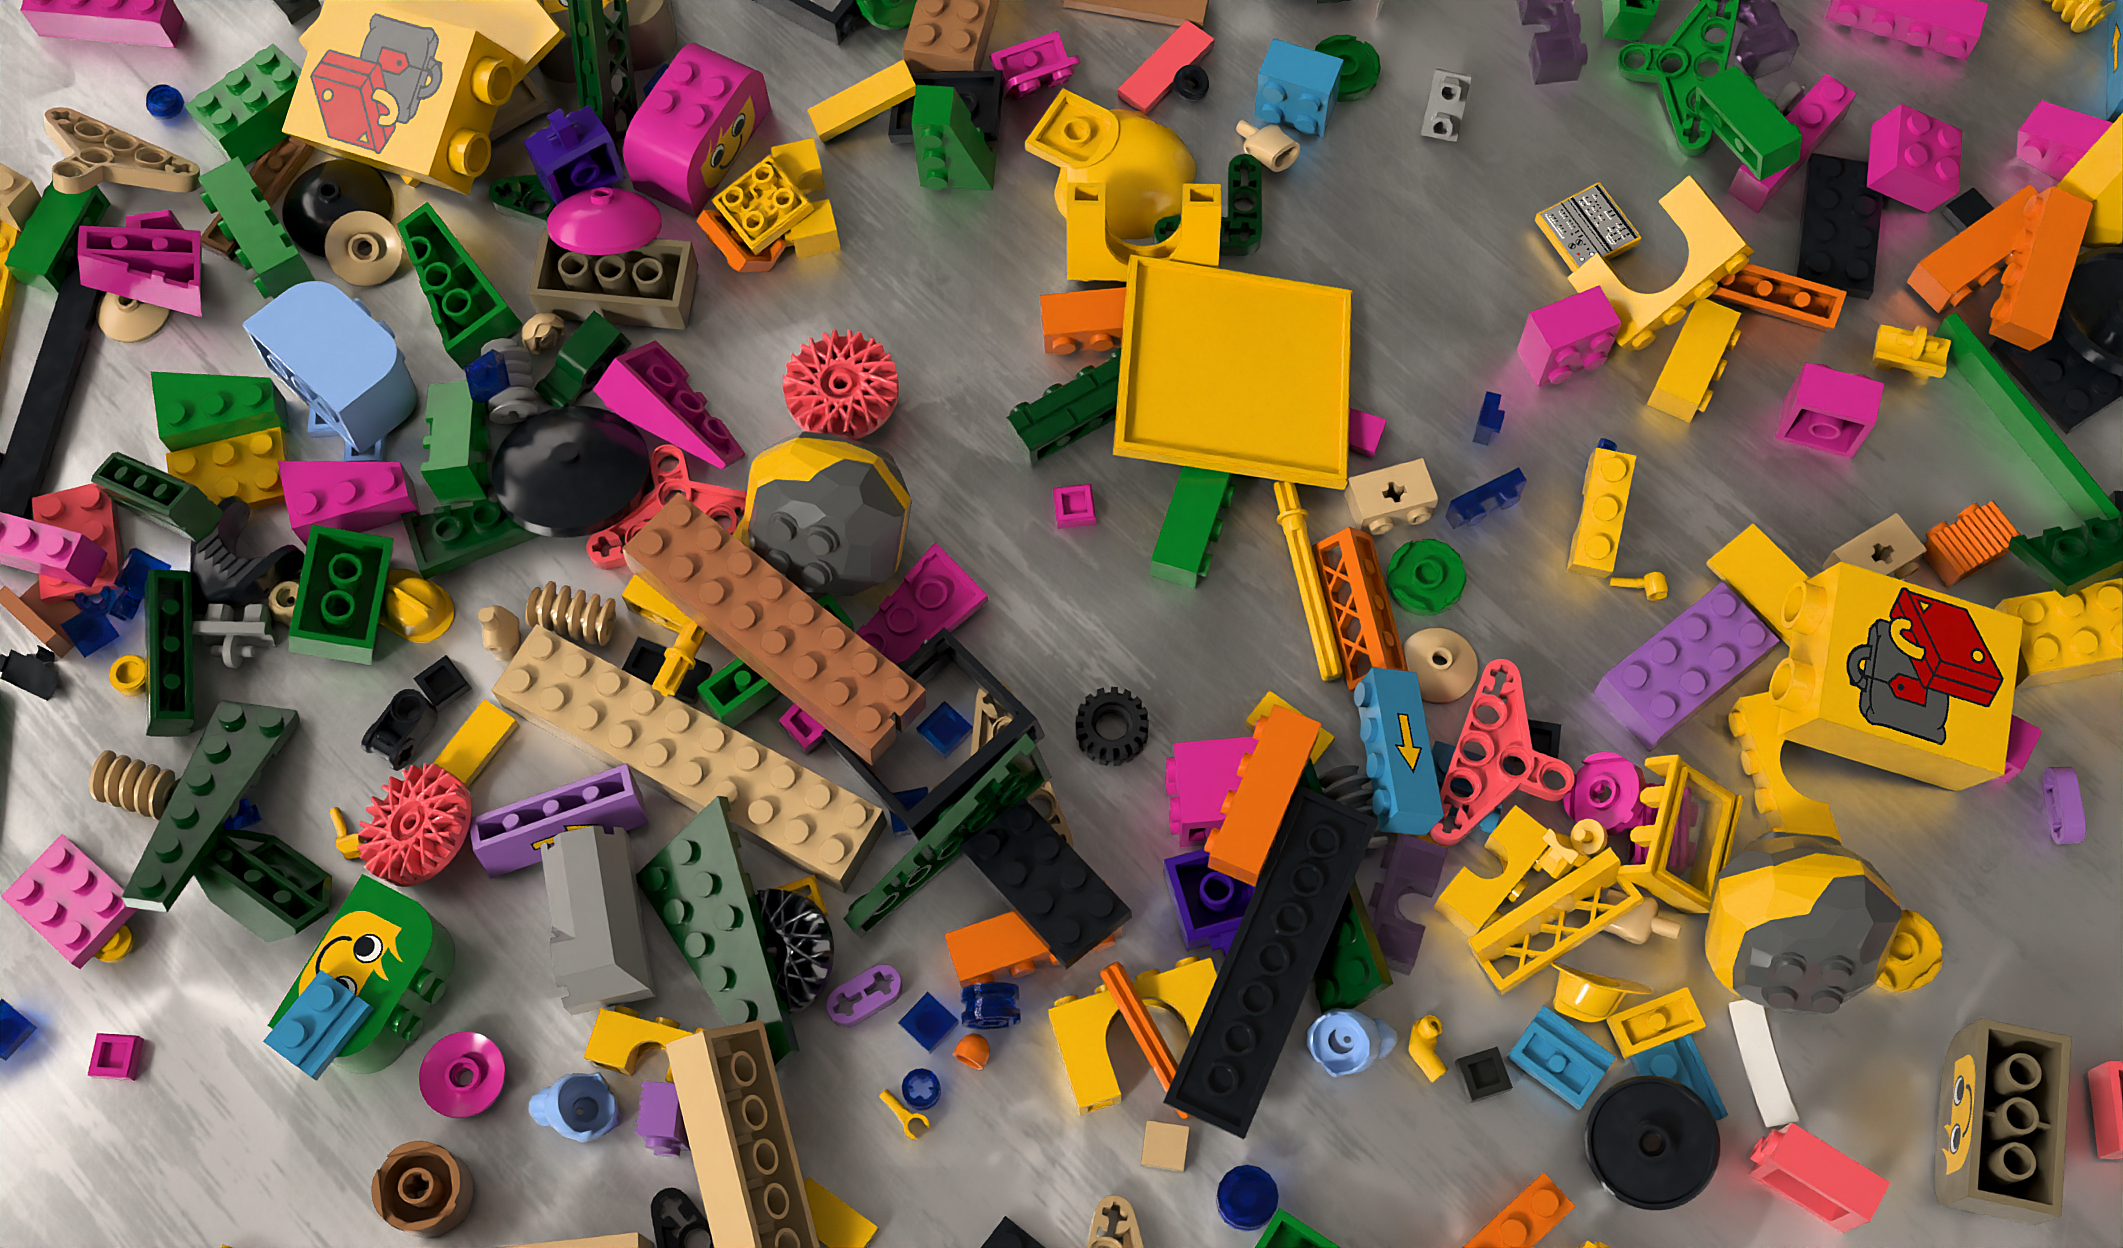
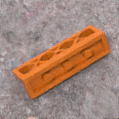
[1312,527,1408,692]

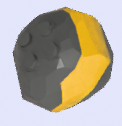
[741,431,912,596]
[1705,832,1902,1014]

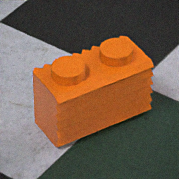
[1923,500,2021,588]

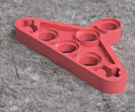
[586,444,747,570]
[1429,659,1575,846]

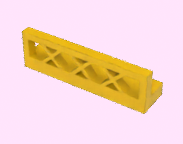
[1467,847,1644,995]

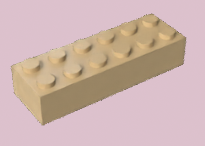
[665,1019,820,1248]

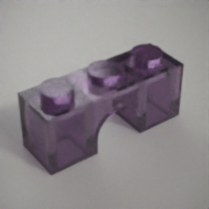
[1516,0,1588,85]
[1699,0,1800,80]
[1368,833,1448,976]

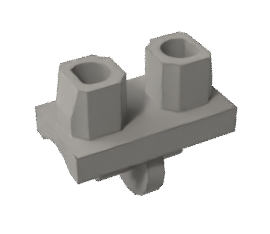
[1421,68,1472,142]
[192,604,279,669]

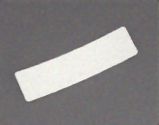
[1729,999,1799,1127]

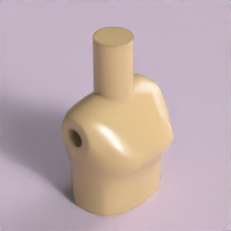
[1236,120,1300,172]
[477,605,521,661]
[1600,887,1682,944]

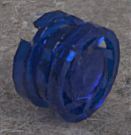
[960,982,1021,1030]
[1215,1165,1279,1232]

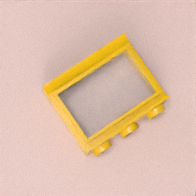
[1618,754,1744,914]

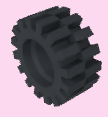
[1075,687,1149,766]

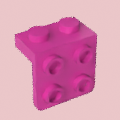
[989,31,1081,100]

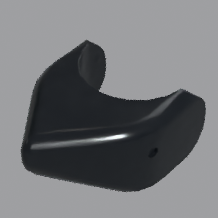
[190,496,305,614]

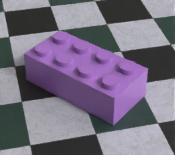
[1594,581,1780,752]

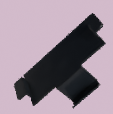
[0,645,59,701]

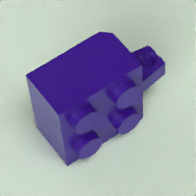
[523,105,626,206]
[1163,849,1259,959]

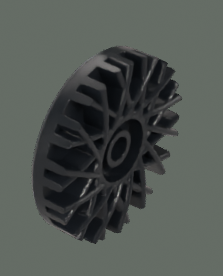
[756,888,834,1015]
[1584,1075,1720,1210]

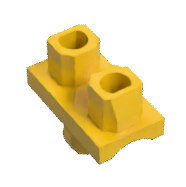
[1872,324,1951,380]
[1538,819,1608,880]

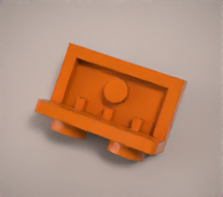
[696,210,786,273]

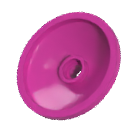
[547,187,662,255]

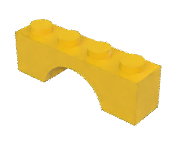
[1728,692,1842,843]

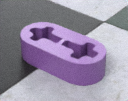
[2042,767,2086,844]
[826,964,903,1028]

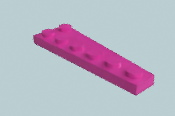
[779,543,988,754]

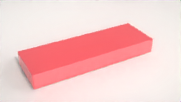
[1118,20,1215,115]

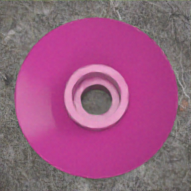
[419,1032,506,1119]

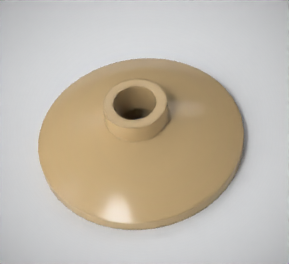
[325,211,402,286]
[96,291,172,343]
[1402,628,1478,704]

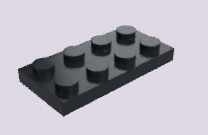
[1794,153,1883,300]
[959,798,1132,970]

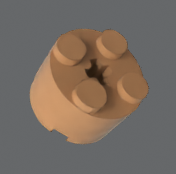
[371,1141,474,1238]

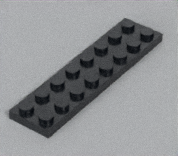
[1163,785,1379,1140]

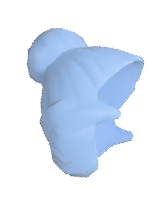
[1305,1007,1398,1077]
[529,1072,621,1143]

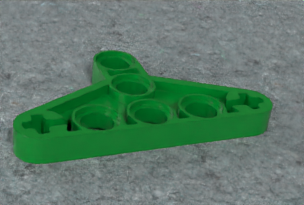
[1618,0,1740,156]

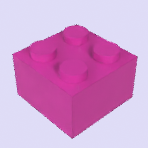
[1866,103,1963,213]
[1517,285,1621,387]
[1775,362,1884,459]

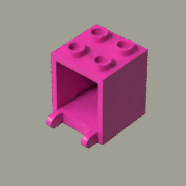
[1165,720,1281,847]

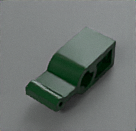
[534,310,632,408]

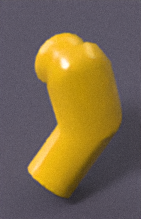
[1408,1015,1449,1083]

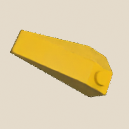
[2056,113,2123,249]

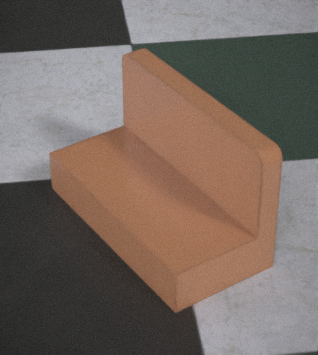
[0,580,96,659]

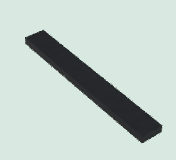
[0,257,104,520]

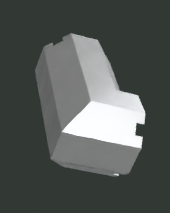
[540,826,656,1015]

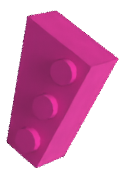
[78,226,202,317]

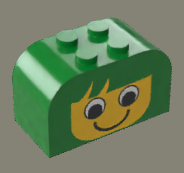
[267,874,455,1074]

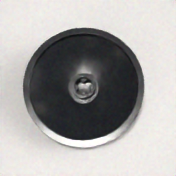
[2056,247,2123,377]
[492,406,651,538]

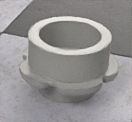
[1774,80,1807,114]

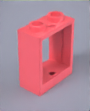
[1748,1123,1890,1233]

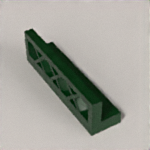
[567,0,638,142]

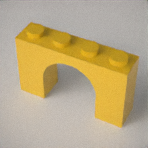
[1567,175,1755,352]
[1067,183,1222,282]
[1048,956,1217,1116]

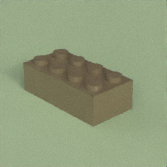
[528,229,699,330]

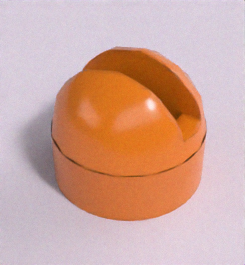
[953,1033,990,1070]

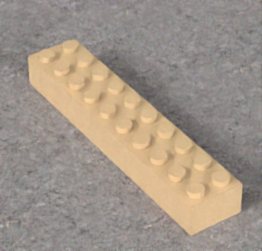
[491,624,887,893]

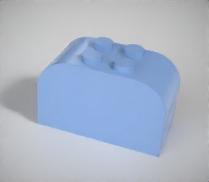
[242,281,417,454]

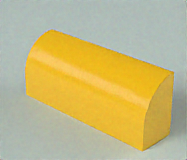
[1706,524,1810,647]

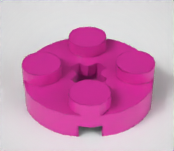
[1563,752,1647,836]

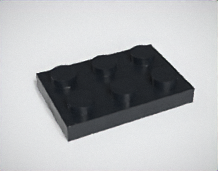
[888,70,1005,143]
[1989,324,2123,435]

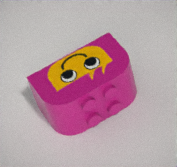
[623,43,771,218]

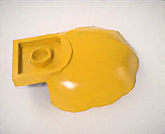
[1025,88,1198,240]

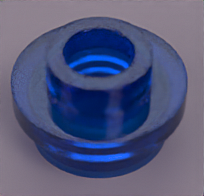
[146,84,184,120]

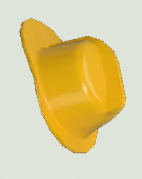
[380,568,454,643]
[1551,962,1653,1023]

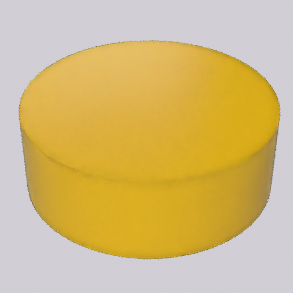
[109,654,145,696]

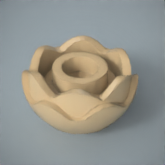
[521,312,566,355]
[268,579,300,626]

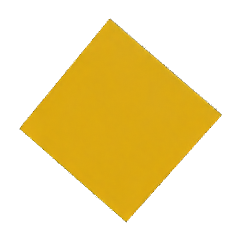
[1113,254,1353,490]

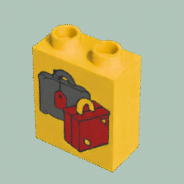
[282,0,515,196]
[1769,561,2023,792]

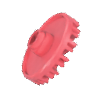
[782,330,899,439]
[357,763,472,887]

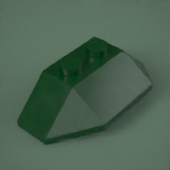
[194,826,332,943]

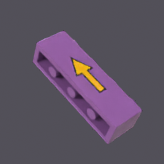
[469,764,649,879]

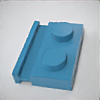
[263,970,374,1081]
[1506,1005,1616,1110]
[1630,1034,1728,1121]

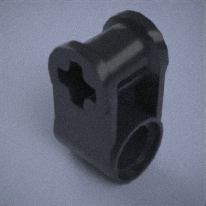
[361,689,438,771]

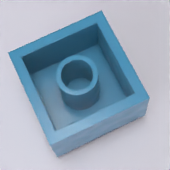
[1254,38,1343,137]

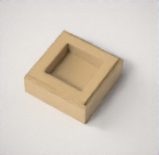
[1140,1120,1189,1172]

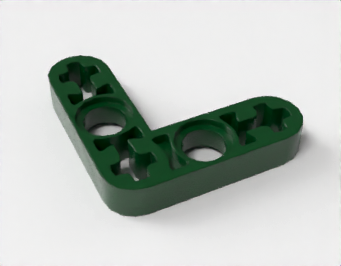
[1153,154,1262,256]

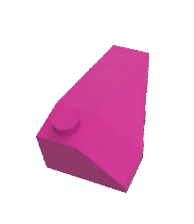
[593,340,745,470]

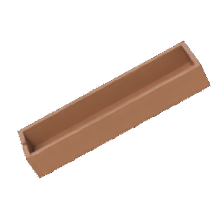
[622,492,926,766]

